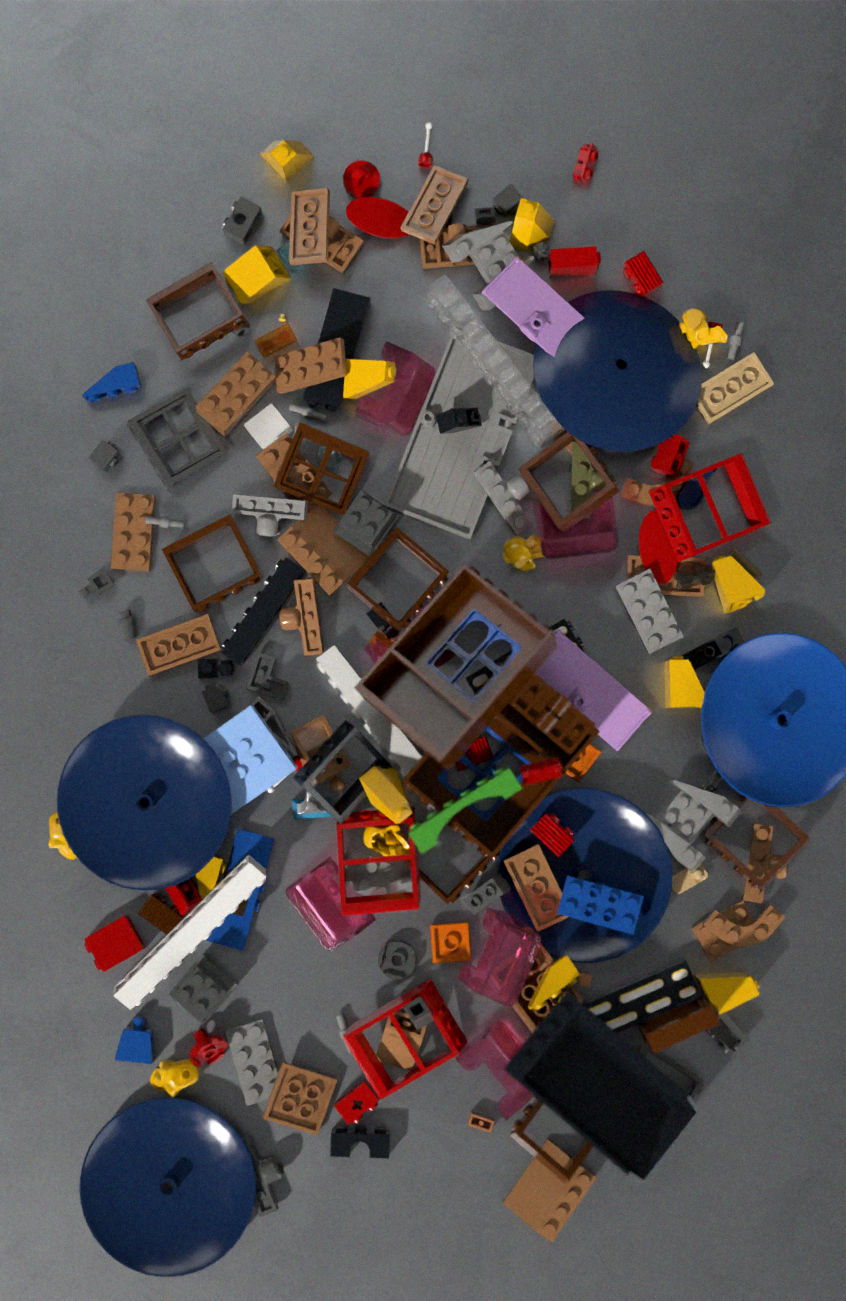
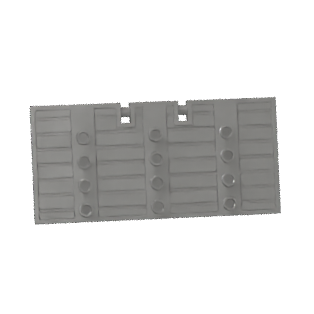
[384,324,534,540]

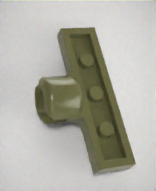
[571,442,610,519]

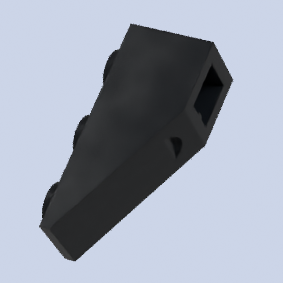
[681,627,745,670]

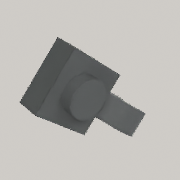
[79,568,115,599]

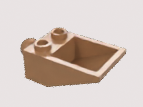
[289,715,351,792]
[376,1007,427,1071]

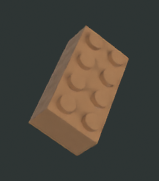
[196,351,276,437]

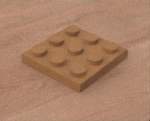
[262,1061,337,1136]

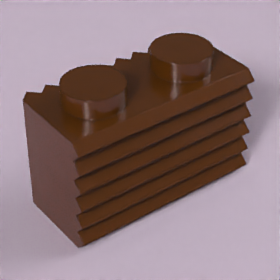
[137,893,184,935]

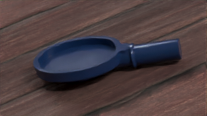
[677,468,718,510]

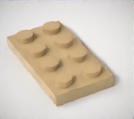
[696,352,774,425]

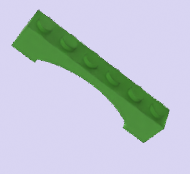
[408,767,522,854]

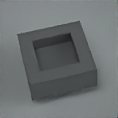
[475,207,496,225]

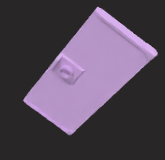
[482,256,585,357]
[535,629,652,751]

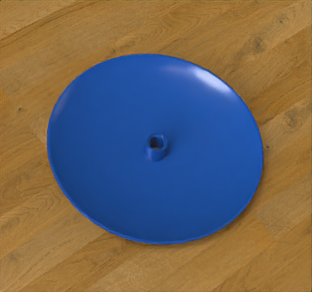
[701,633,846,807]

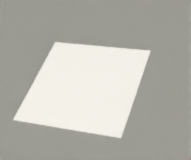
[244,403,294,449]

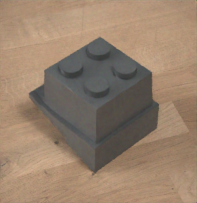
[333,490,400,556]
[169,954,238,1024]

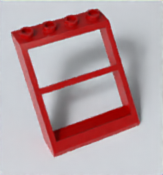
[649,453,772,562]
[336,807,421,916]
[342,979,468,1099]

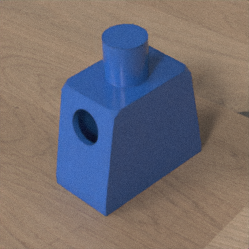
[115,1017,155,1064]

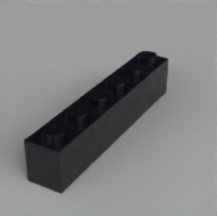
[221,557,306,666]

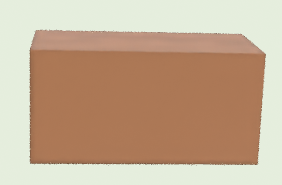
[576,970,591,987]
[467,1111,495,1133]

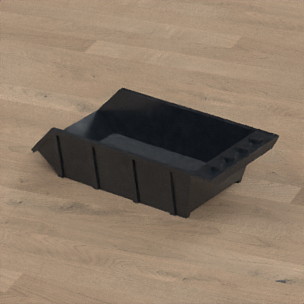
[504,991,700,1184]

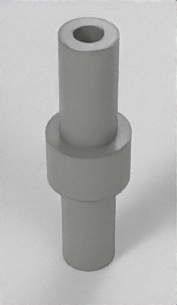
[727,322,744,360]
[289,403,328,422]
[145,516,184,528]
[336,1014,352,1053]

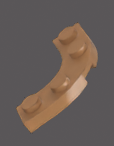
[620,459,694,506]
[703,904,785,946]

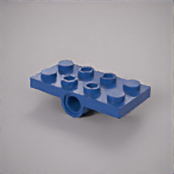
[557,875,643,934]

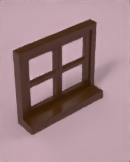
[273,422,370,516]

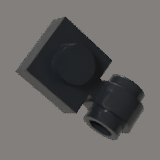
[366,602,401,639]
[198,659,235,679]

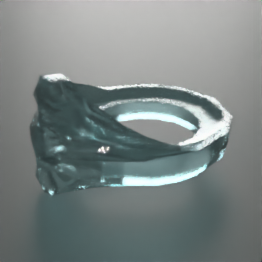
[316,445,341,472]

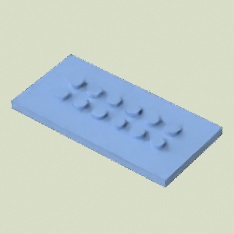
[142,704,298,814]

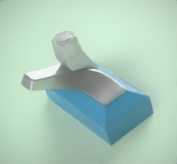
[292,786,332,819]

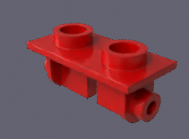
[572,142,599,186]
[519,757,563,785]

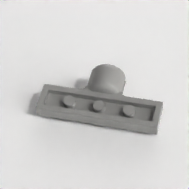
[473,461,532,535]
[232,494,308,536]

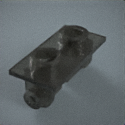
[674,564,715,589]

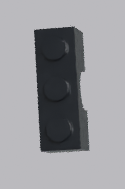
[330,1126,390,1158]

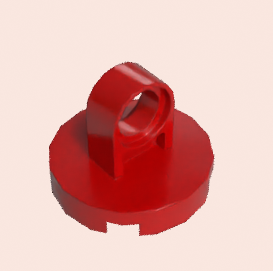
[343,160,380,198]
[189,1028,228,1067]

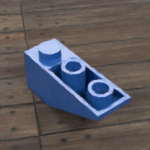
[82,362,142,402]

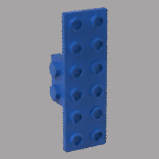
[206,829,275,951]

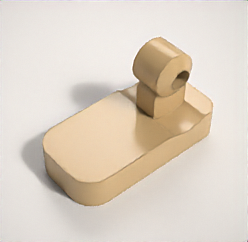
[672,864,708,894]

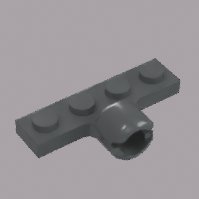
[242,1136,284,1217]

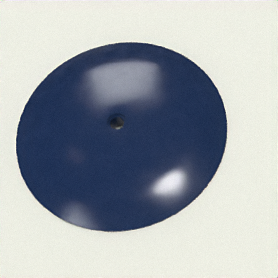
[533,290,702,452]
[57,715,232,890]
[497,788,673,963]
[80,1098,256,1277]

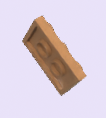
[691,900,754,962]

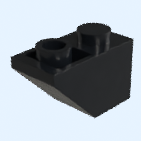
[436,407,482,434]

